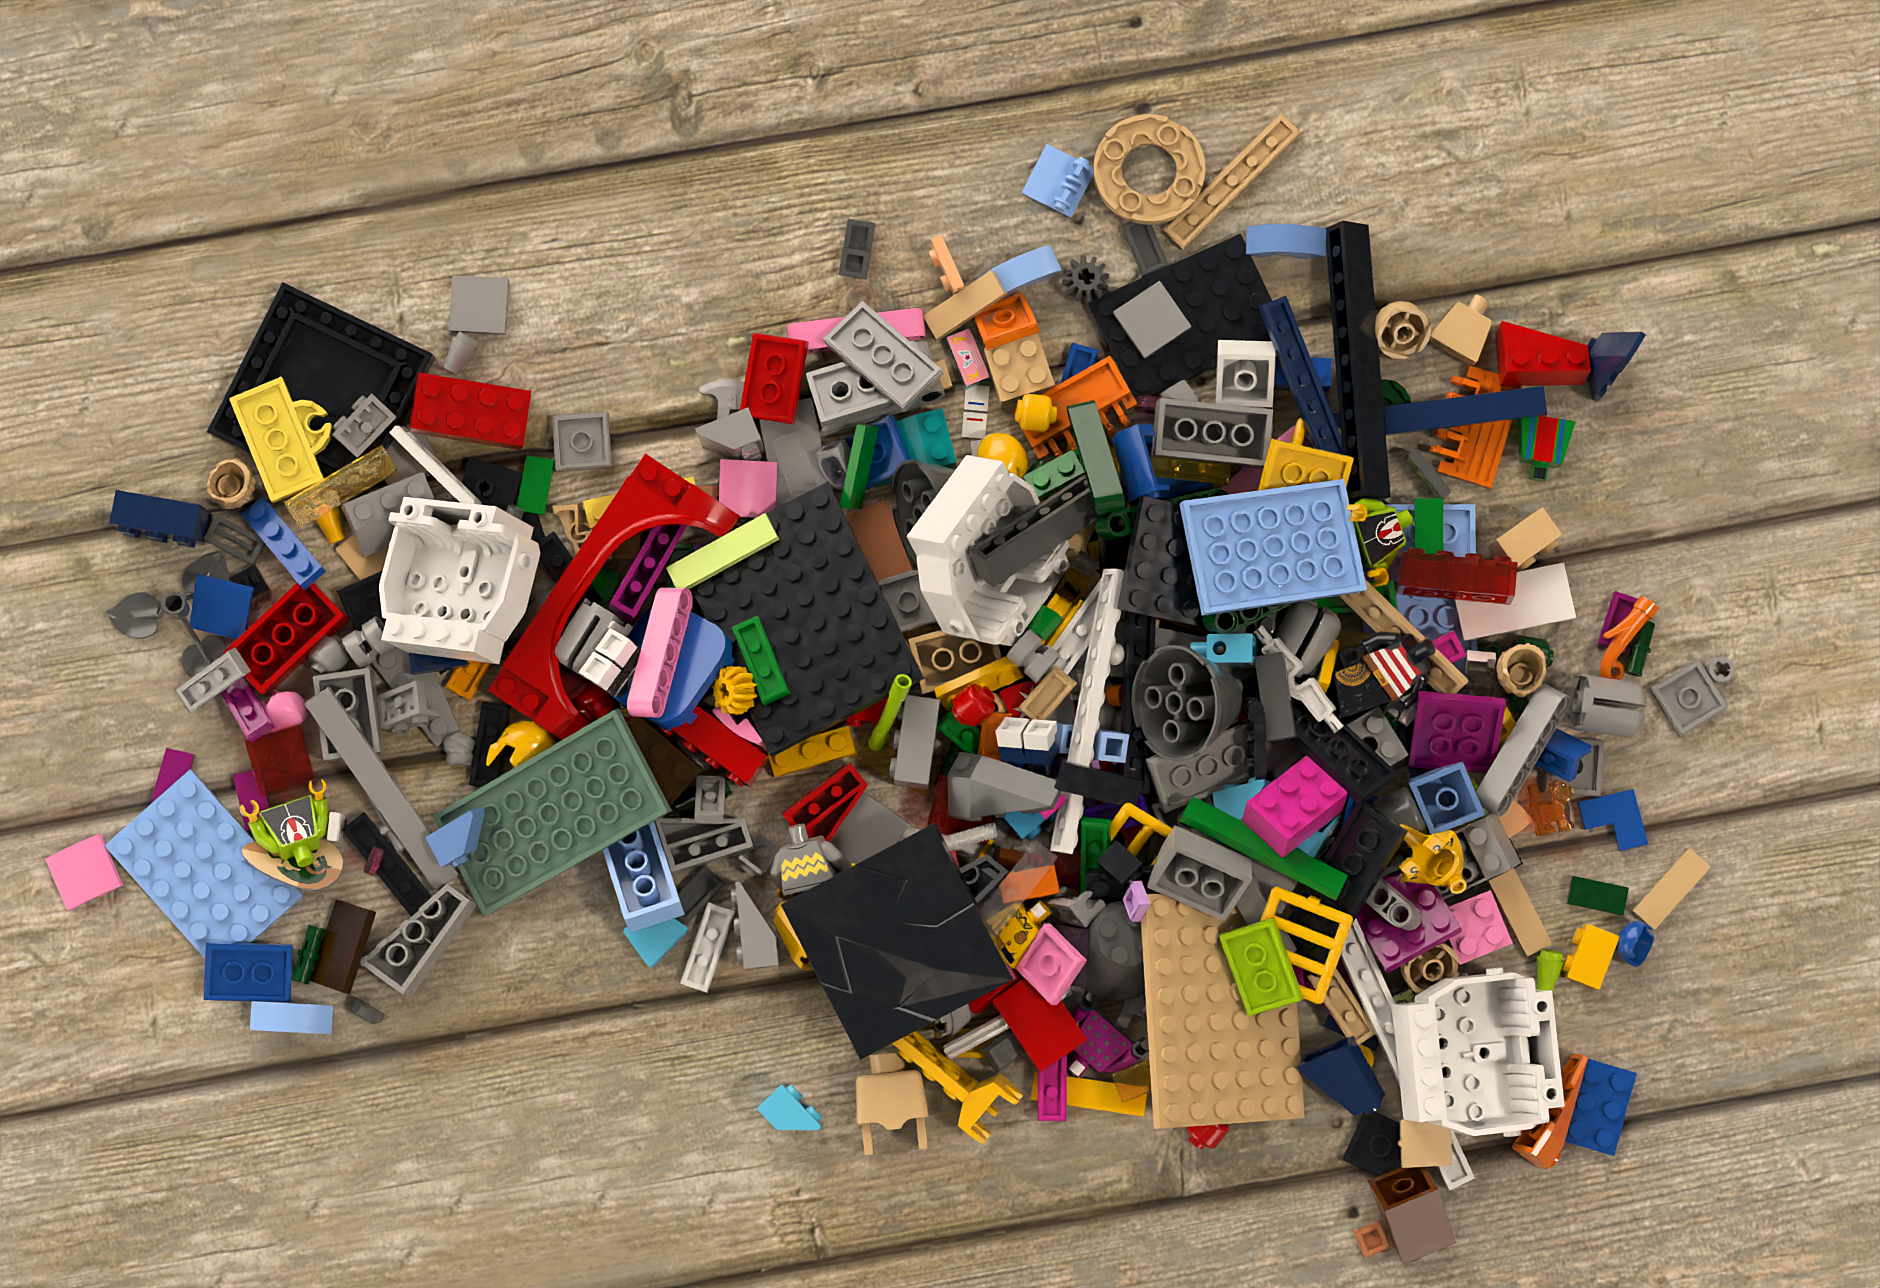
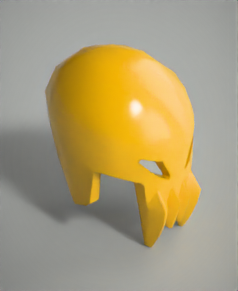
[977,433,1028,479]
[486,720,557,768]

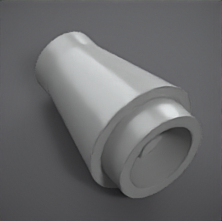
[443,331,479,375]

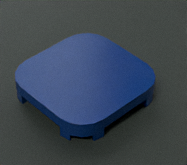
[607,607,735,731]

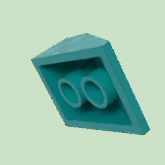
[875,408,957,488]

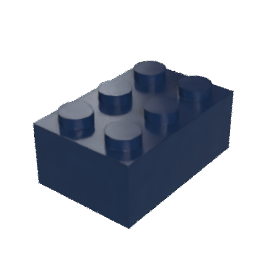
[109,490,211,548]

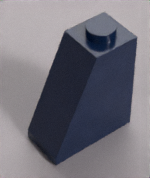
[1297,1036,1385,1116]

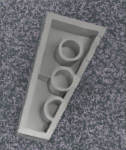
[360,884,477,997]

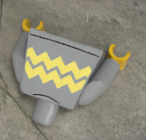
[770,823,856,898]

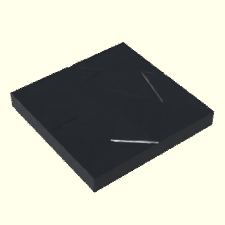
[207,282,436,501]
[781,823,1016,1060]

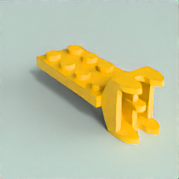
[892,1031,1023,1144]

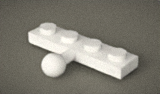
[1045,578,1125,676]

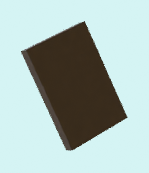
[310,899,376,994]

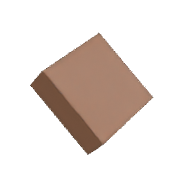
[1353,1220,1391,1258]

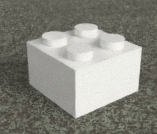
[1216,340,1275,407]

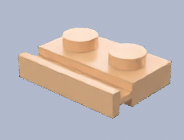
[929,235,964,295]

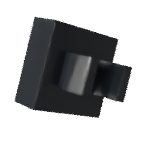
[230,564,270,599]

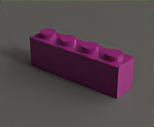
[606,525,687,625]

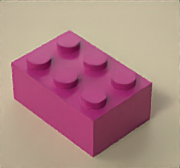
[1241,755,1348,858]

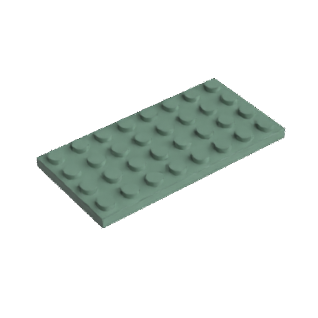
[433,709,672,917]

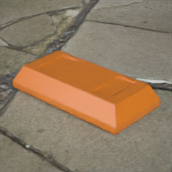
[978,712,1012,763]

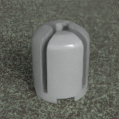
[555,598,633,679]
[1273,600,1341,679]
[1566,673,1646,737]

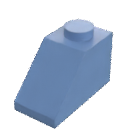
[425,808,485,868]

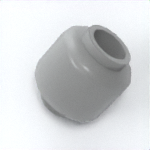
[308,634,350,675]

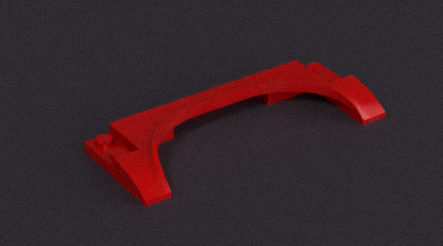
[488,453,740,740]

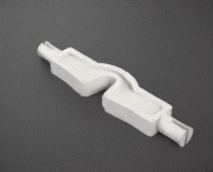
[1254,625,1344,734]

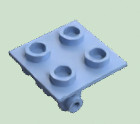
[1021,144,1093,218]

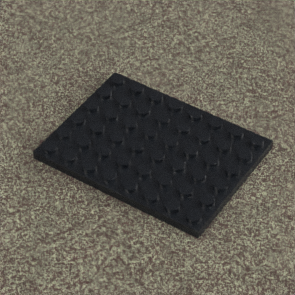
[678,481,925,757]

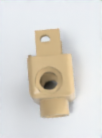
[856,1052,929,1155]

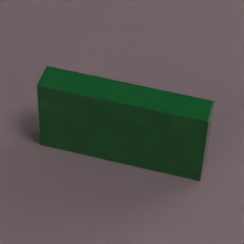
[1566,876,1629,916]

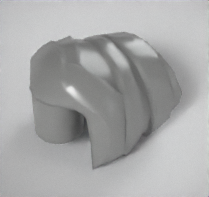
[443,732,475,766]

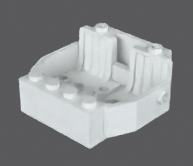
[907,455,1070,647]
[379,497,540,664]
[1392,967,1565,1137]

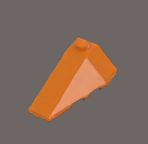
[1511,1053,1588,1170]

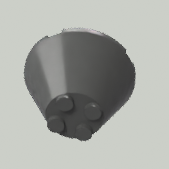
[891,459,956,566]
[1132,645,1243,761]
[1061,897,1145,1001]

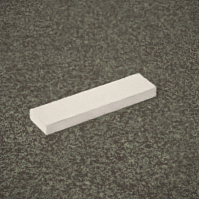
[389,426,482,505]

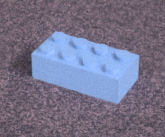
[603,821,685,933]

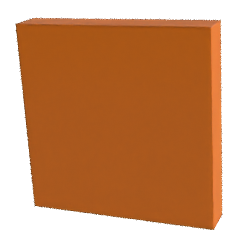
[973,292,1040,350]

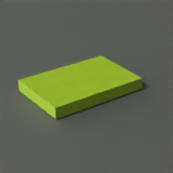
[1219,917,1304,1017]

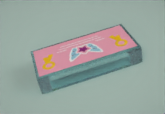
[945,327,991,390]

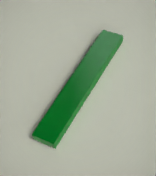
[1180,796,1348,900]

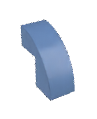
[1246,224,1326,260]

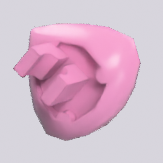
[261,689,309,732]

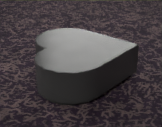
[350,997,385,1024]

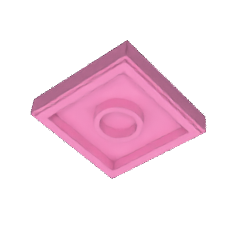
[1015,923,1087,1005]

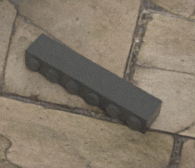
[969,470,1128,587]

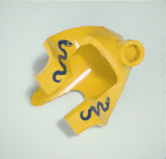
[1399,824,1467,894]

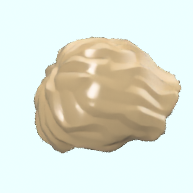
[207,458,256,509]
[1496,643,1547,697]

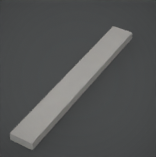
[304,687,459,889]

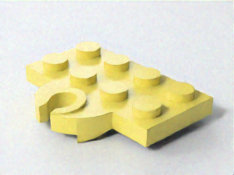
[229,377,333,503]

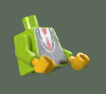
[1347,498,1413,587]
[239,779,330,867]

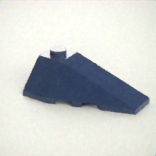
[1587,332,1646,402]

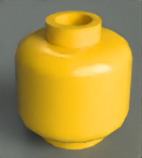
[1015,394,1057,432]

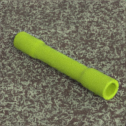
[868,674,912,751]

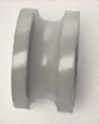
[1707,657,1735,683]

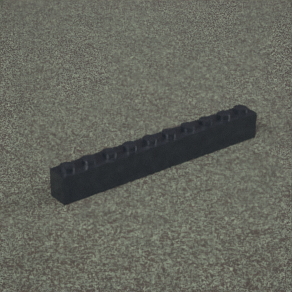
[1326,220,1391,502]

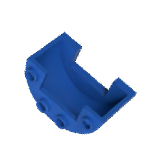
[1112,424,1213,507]

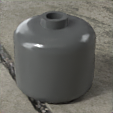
[1371,787,1429,850]

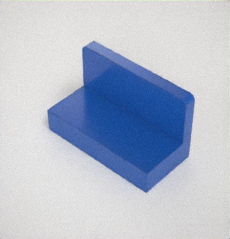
[1535,728,1592,782]

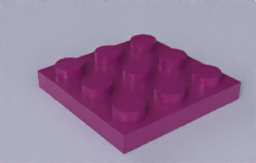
[1408,691,1506,774]
[1356,870,1462,973]

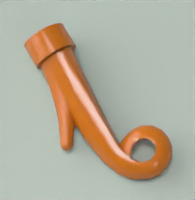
[1600,596,1659,680]

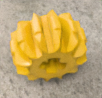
[711,666,757,715]

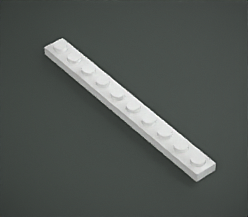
[1050,569,1125,854]
[1340,919,1475,1191]

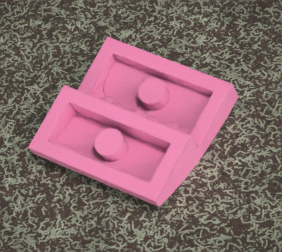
[719,459,777,518]
[712,707,768,753]
[45,834,123,911]

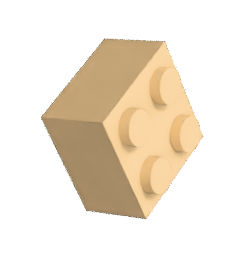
[984,333,1055,407]
[1489,507,1563,574]

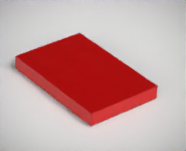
[740,333,809,425]
[992,978,1088,1073]

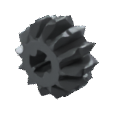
[1062,255,1110,303]

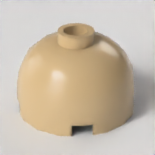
[1375,301,1431,359]
[1401,942,1460,994]

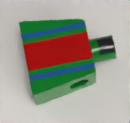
[1517,416,1575,482]

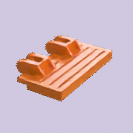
[1012,356,1138,460]
[1429,365,1522,489]

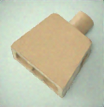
[1428,295,1492,366]

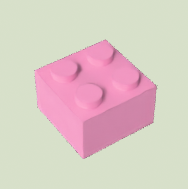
[1445,890,1513,965]

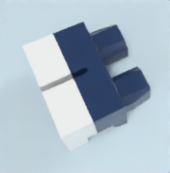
[996,717,1059,775]

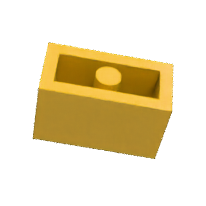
[1562,924,1620,990]

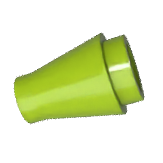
[1536,949,1565,993]

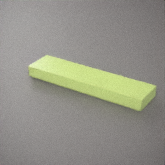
[666,513,779,589]

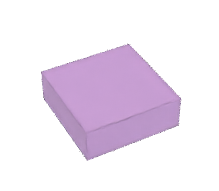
[1123,881,1150,922]

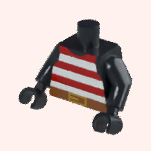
[1344,631,1436,722]

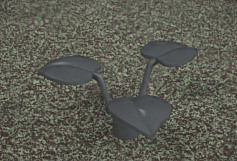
[107,553,230,677]

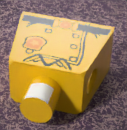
[986,901,1051,969]

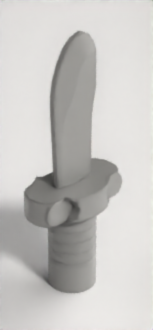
[371,800,406,853]

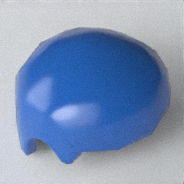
[1616,921,1654,967]

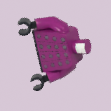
[1067,990,1149,1078]

